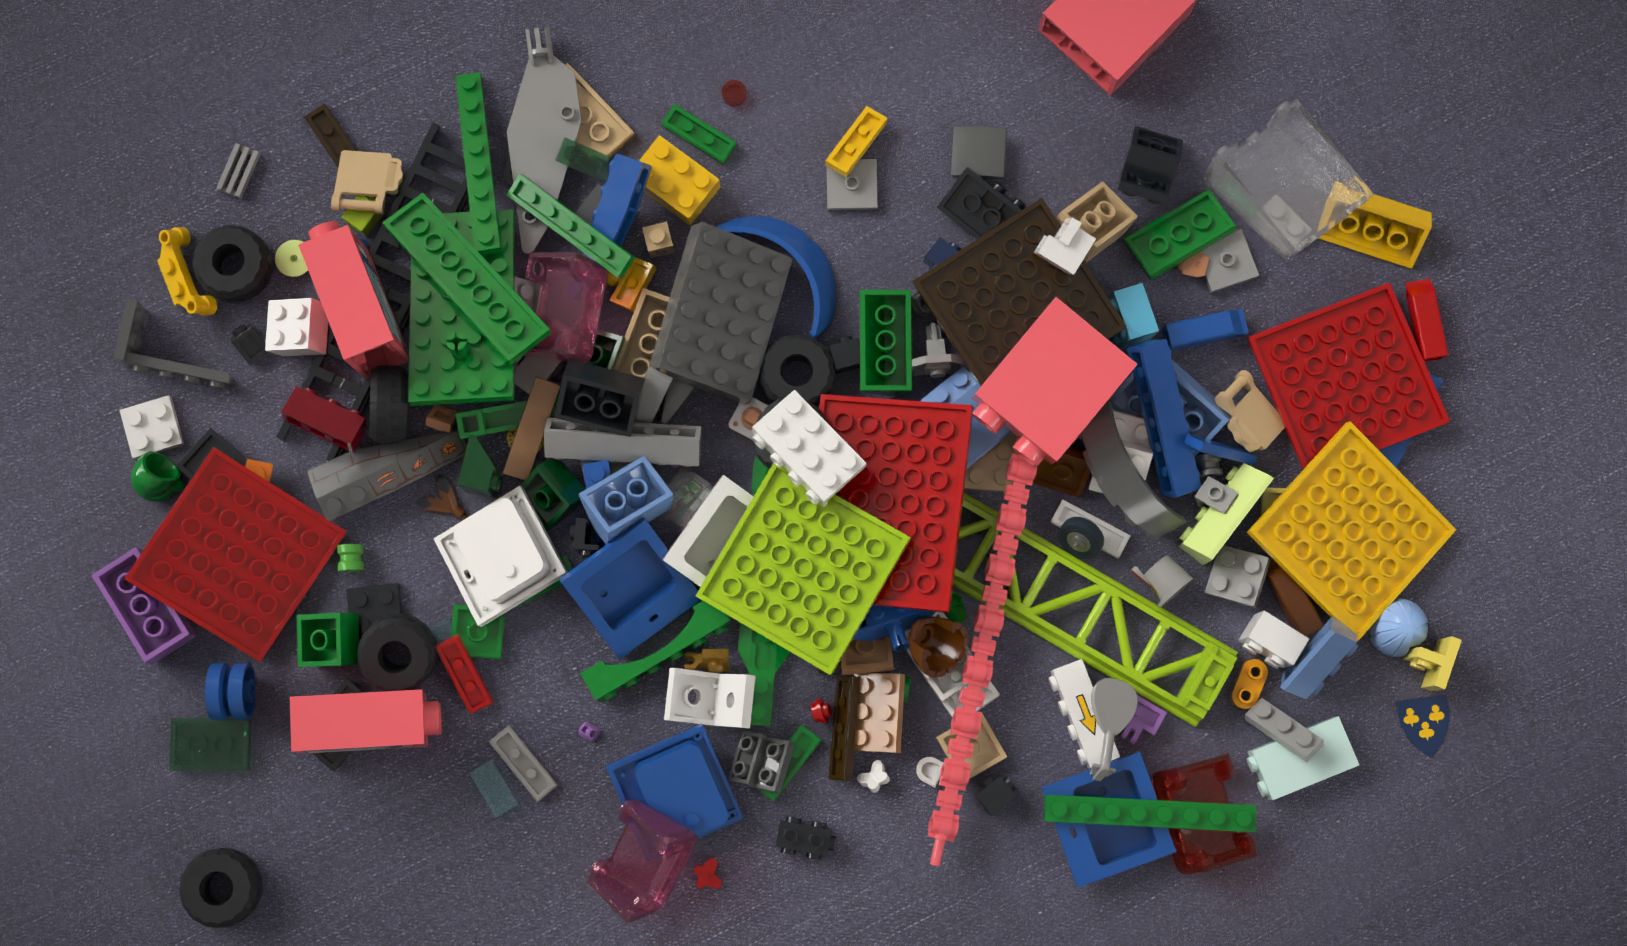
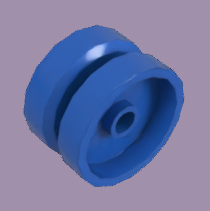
[205,662,257,721]

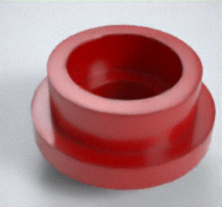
[811,698,832,724]

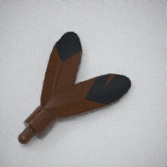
[417,475,468,520]

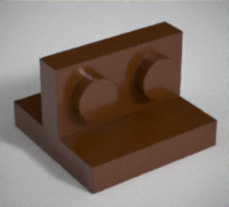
[1033,446,1091,498]

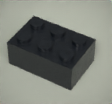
[555,359,645,437]

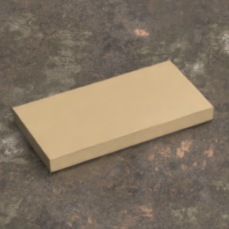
[565,63,635,168]

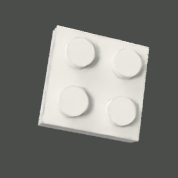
[120,395,185,460]

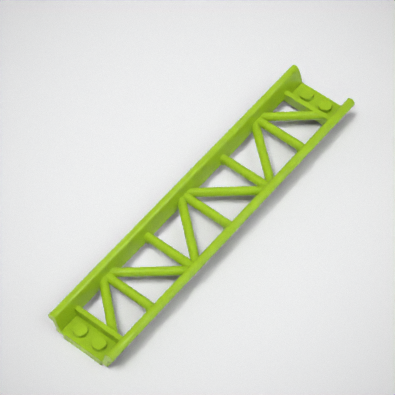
[953,493,1238,727]

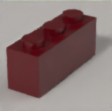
[281,386,368,453]

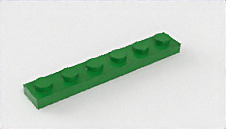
[506,174,636,279]

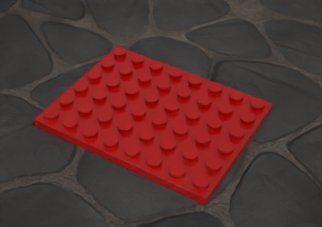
[819,394,974,613]

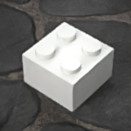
[265,298,328,356]
[1238,611,1309,669]

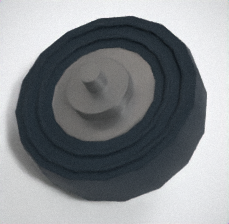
[1058,517,1104,559]

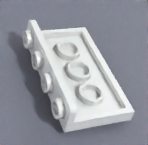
[752,390,867,507]

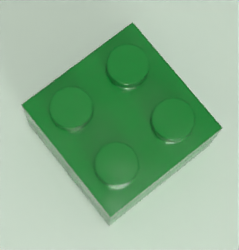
[297,613,359,667]

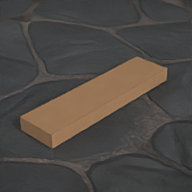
[503,376,560,480]

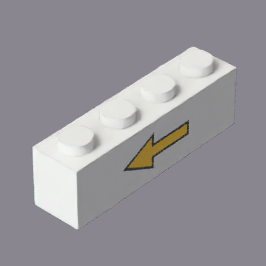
[1048,659,1120,768]

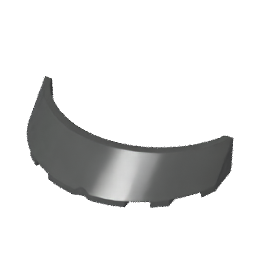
[1078,395,1187,540]

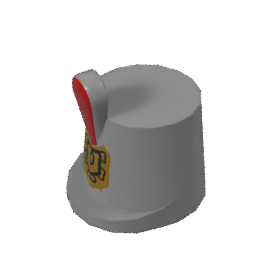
[1131,555,1193,608]

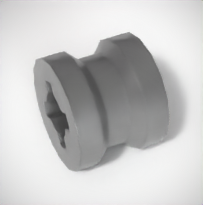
[1195,454,1223,478]

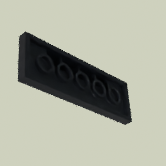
[937,167,1027,239]

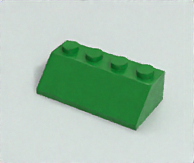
[860,290,912,396]

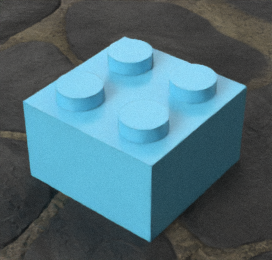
[1109,283,1159,350]

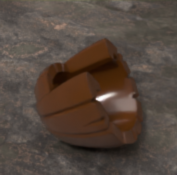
[908,616,968,678]

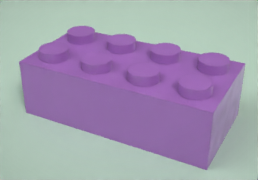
[91,547,198,664]

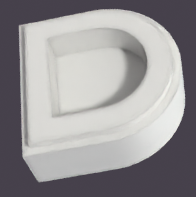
[916,757,943,788]

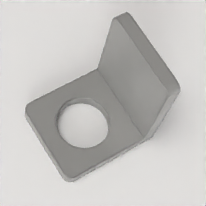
[1194,476,1238,514]

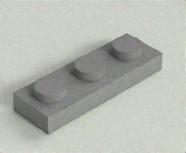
[1245,698,1324,763]

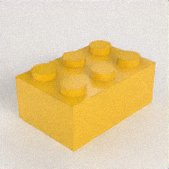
[639,135,721,226]

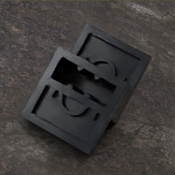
[1118,126,1183,205]

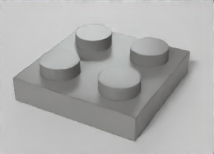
[1205,545,1271,608]

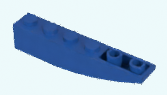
[567,153,652,302]

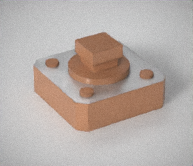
[728,397,768,442]

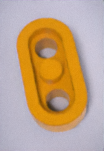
[1230,659,1268,709]

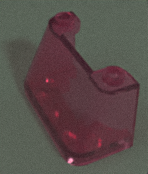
[587,800,698,923]

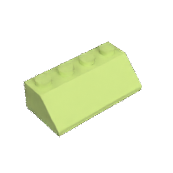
[1178,463,1274,565]

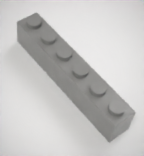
[544,418,702,467]

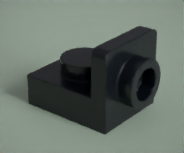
[230,323,268,366]

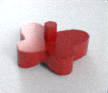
[694,858,722,889]

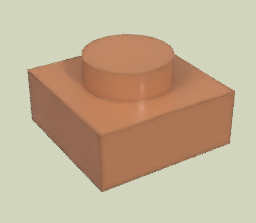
[425,405,459,433]

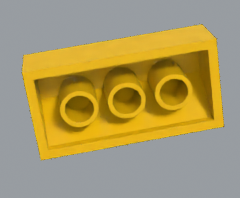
[1316,182,1432,269]

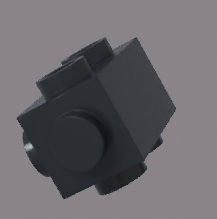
[775,816,836,860]

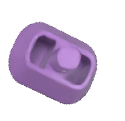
[579,722,600,742]

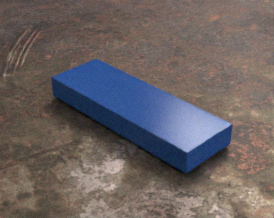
[1184,434,1258,465]

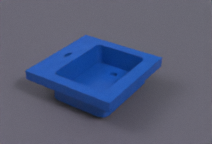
[559,517,701,659]
[606,723,744,861]
[1041,752,1176,888]

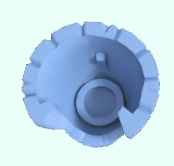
[1368,598,1428,657]

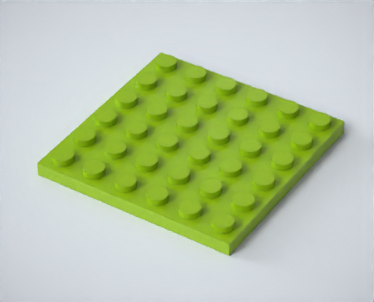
[696,463,911,676]

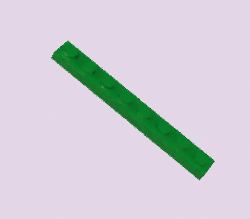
[455,72,502,255]
[1044,794,1256,832]

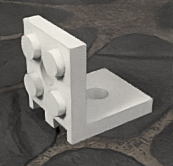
[664,668,755,728]

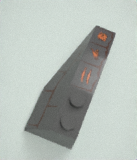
[307,429,467,521]

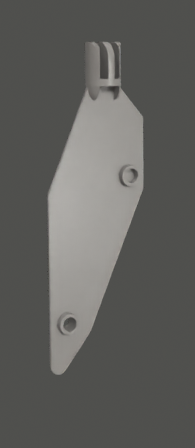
[507,26,581,254]

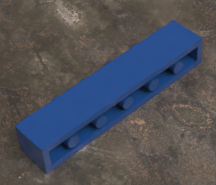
[1127,339,1201,497]

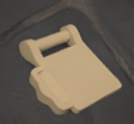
[331,150,403,214]
[1215,370,1285,452]

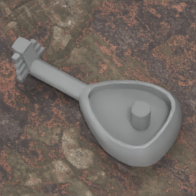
[1089,678,1137,781]

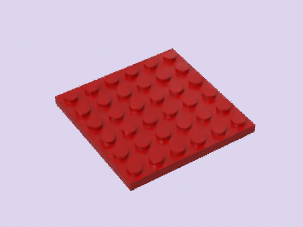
[1247,282,1450,470]
[124,447,347,662]

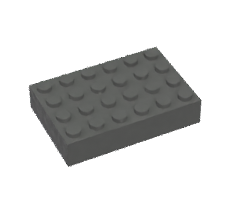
[649,222,793,404]

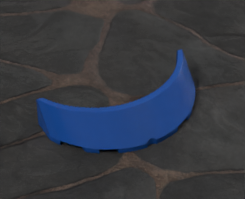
[716,216,836,340]

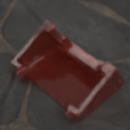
[1152,753,1257,874]

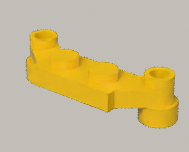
[157,227,217,316]

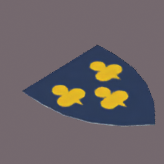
[1395,695,1449,758]

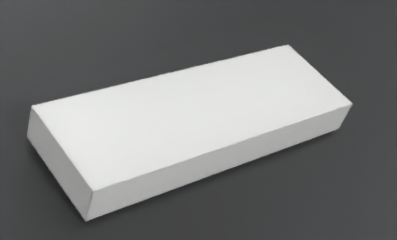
[1050,500,1131,559]

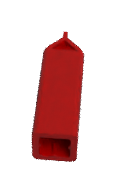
[1405,278,1449,362]

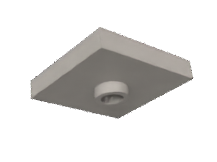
[826,159,878,211]
[1199,229,1259,293]

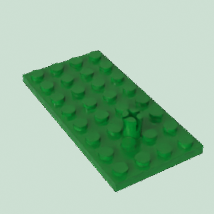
[408,209,515,406]

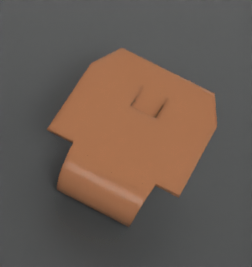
[1177,253,1209,277]

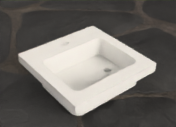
[662,475,754,587]
[434,486,568,627]

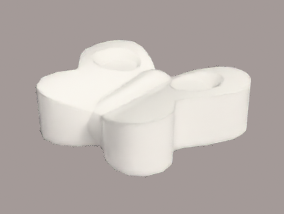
[857,760,890,793]

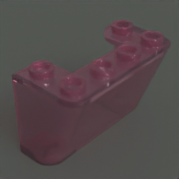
[523,252,607,363]

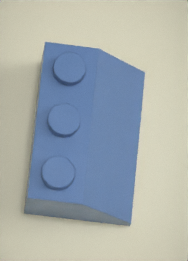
[579,456,673,544]
[1280,616,1358,699]

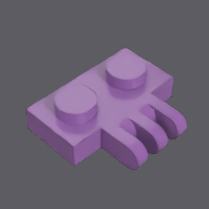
[1120,695,1167,744]

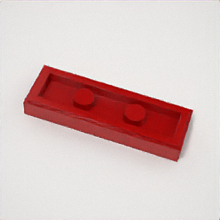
[435,633,494,714]

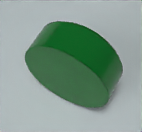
[904,676,912,703]

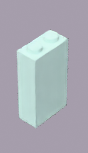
[1247,716,1359,800]

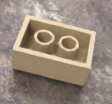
[1056,181,1138,263]

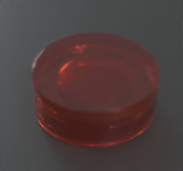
[722,80,747,107]

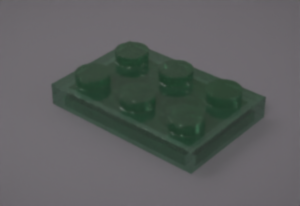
[169,718,251,771]

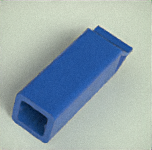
[1162,309,1249,352]

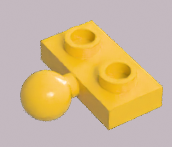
[603,258,657,312]

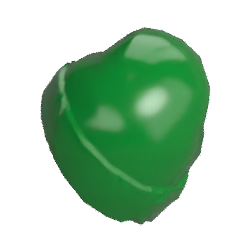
[131,451,185,502]

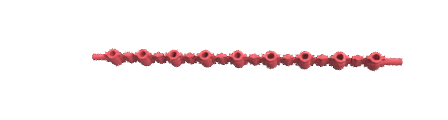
[928,437,1037,866]

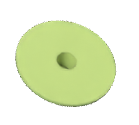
[275,240,308,277]

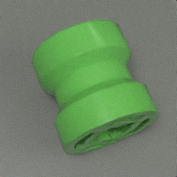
[337,544,364,572]

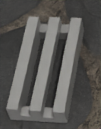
[216,143,261,199]

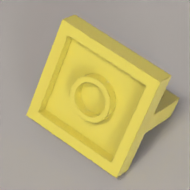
[1403,636,1462,691]

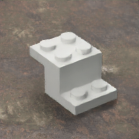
[1089,410,1153,493]

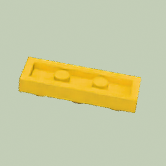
[825,106,888,177]

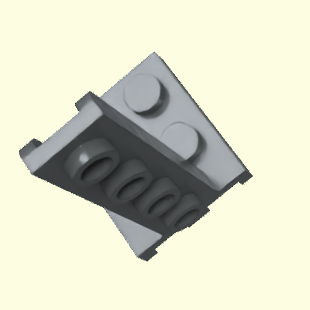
[113,298,233,389]

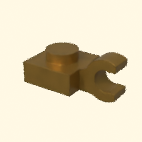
[684,649,730,673]

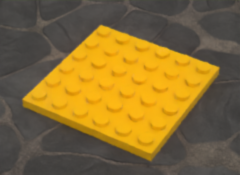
[1247,421,1456,641]

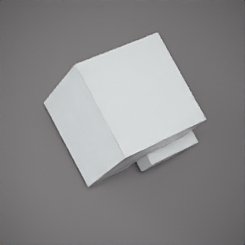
[1034,218,1096,275]

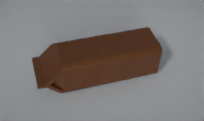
[1265,559,1324,636]

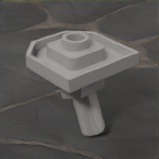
[912,323,964,378]

